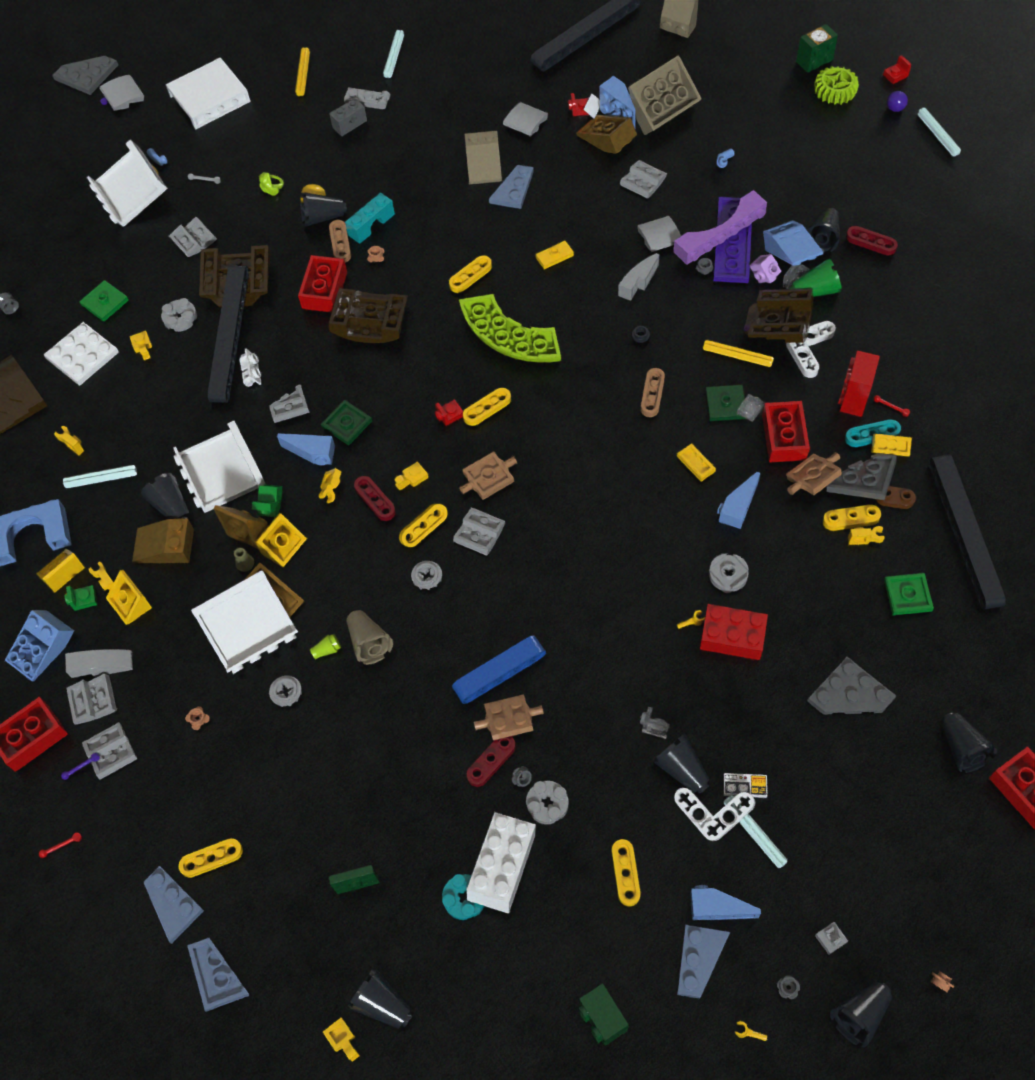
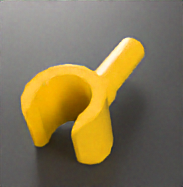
[677,610,705,629]
[735,1021,767,1041]

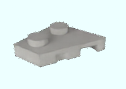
[269,385,309,423]

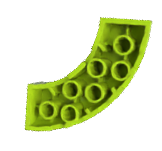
[459,294,561,362]

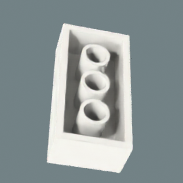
[467,812,536,913]

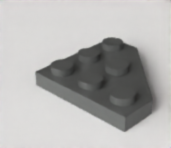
[53,56,118,95]
[827,453,897,500]
[808,657,896,714]

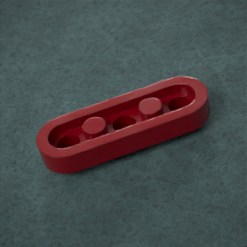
[846,226,898,255]
[354,476,396,521]
[467,736,516,787]

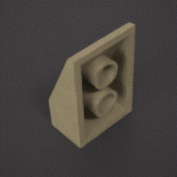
[660,0,698,38]
[465,131,502,184]

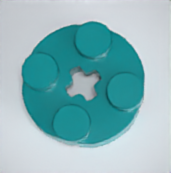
[442,874,484,920]

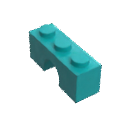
[345,192,395,244]

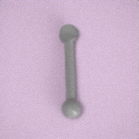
[188,173,221,184]

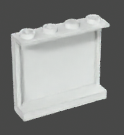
[166,57,250,129]
[87,139,168,227]
[173,421,265,513]
[191,571,298,674]

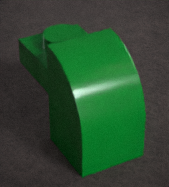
[252,484,283,517]

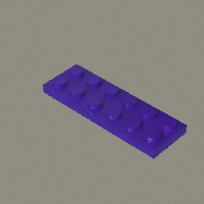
[714,197,752,283]

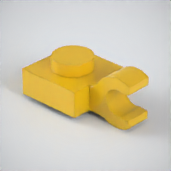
[129,331,152,360]
[54,426,84,455]
[394,462,428,490]
[319,468,341,503]
[848,526,884,545]
[89,562,114,591]
[323,1017,359,1062]

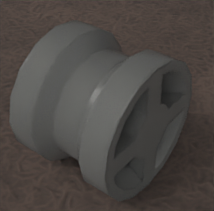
[0,292,19,314]

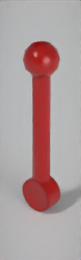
[874,395,910,417]
[39,833,82,858]

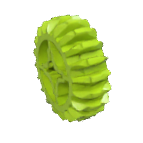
[814,66,859,105]

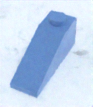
[277,433,335,465]
[717,472,760,529]
[690,885,761,920]

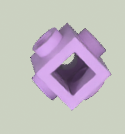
[750,254,781,283]

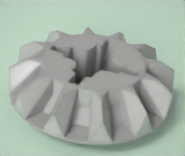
[411,561,442,590]
[269,676,302,707]

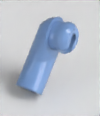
[147,148,167,166]
[716,149,734,168]

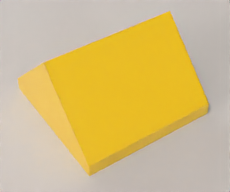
[255,513,307,567]
[36,549,85,593]
[106,570,152,625]

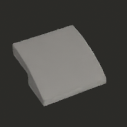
[100,75,144,111]
[503,102,548,136]
[620,160,667,198]
[638,216,681,252]
[169,217,217,257]
[453,507,505,556]
[66,673,117,724]
[82,723,137,779]

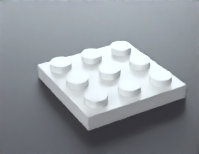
[44,322,119,386]

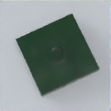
[706,385,747,421]
[321,400,372,446]
[329,865,380,894]

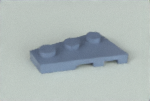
[489,165,534,209]
[144,866,204,944]
[677,925,730,999]
[187,938,249,1012]

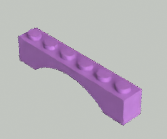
[674,190,767,264]

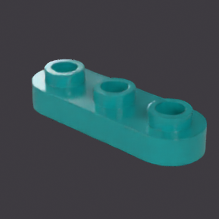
[845,420,901,447]

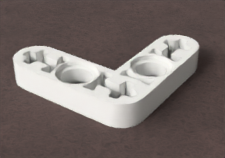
[786,321,836,378]
[674,788,755,841]

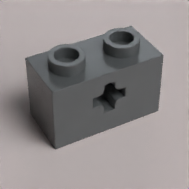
[330,98,367,136]

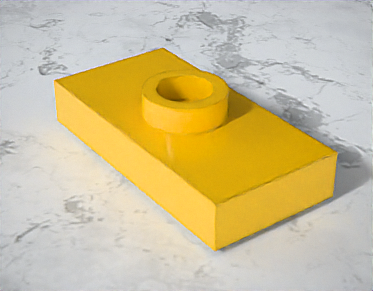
[536,241,574,269]
[871,434,912,457]
[677,443,716,482]

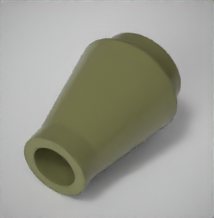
[234,548,254,572]

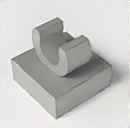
[815,922,848,955]

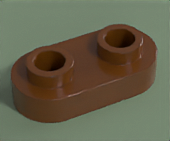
[876,486,916,509]

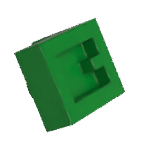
[65,585,97,611]

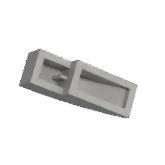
[618,253,659,300]
[65,650,133,678]

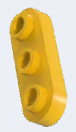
[449,256,492,293]
[463,388,511,426]
[399,503,447,547]
[823,505,881,531]
[179,838,243,878]
[612,839,640,906]

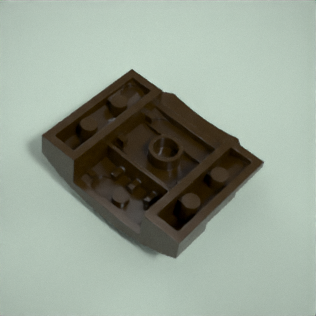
[199,245,270,307]
[329,288,408,343]
[743,289,814,343]
[0,355,47,434]

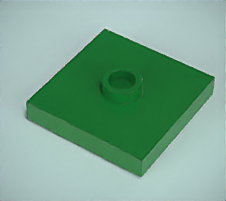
[79,280,129,322]
[884,573,934,615]

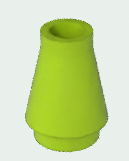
[310,634,341,659]

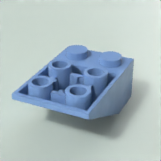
[600,76,635,128]
[763,220,823,266]
[5,610,74,681]

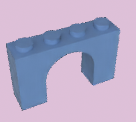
[0,499,72,566]

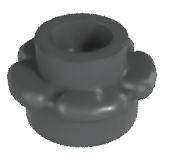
[696,258,714,274]
[512,766,531,787]
[777,976,800,999]

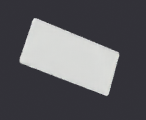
[584,94,600,118]

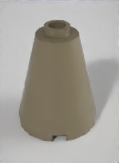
[346,610,393,665]

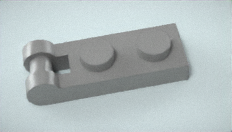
[344,88,390,109]

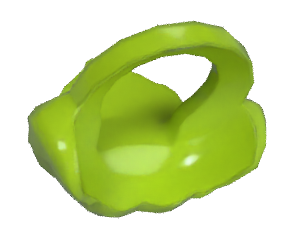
[259,172,284,196]

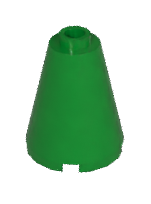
[790,259,842,297]

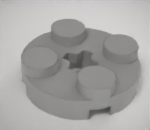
[161,298,197,332]
[709,554,748,593]
[526,781,568,824]

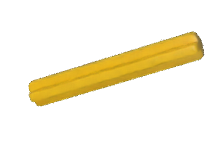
[295,47,310,96]
[703,340,774,367]

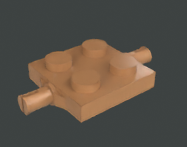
[459,452,517,500]
[786,452,842,495]
[474,694,544,740]

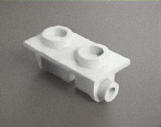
[239,349,261,387]

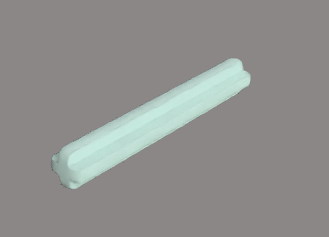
[383,30,404,78]
[918,108,961,157]
[63,465,137,488]
[724,795,787,868]

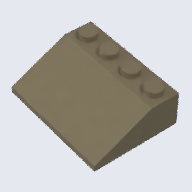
[628,55,702,135]

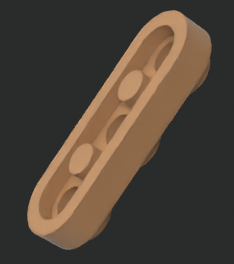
[329,220,351,262]
[641,368,665,417]

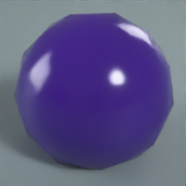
[887,91,908,112]

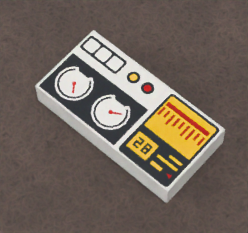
[724,773,767,798]

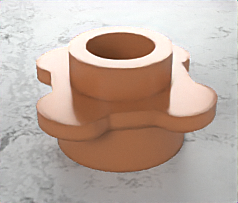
[367,246,384,262]
[185,707,210,730]
[931,971,954,992]

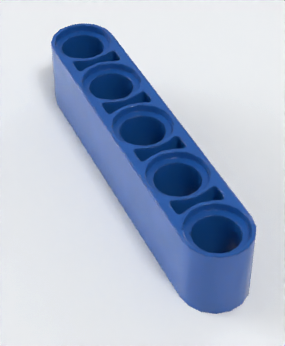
[452,636,546,704]

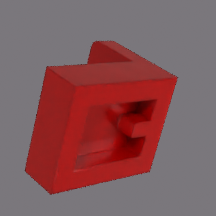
[883,55,911,84]
[568,93,589,116]
[435,400,463,426]

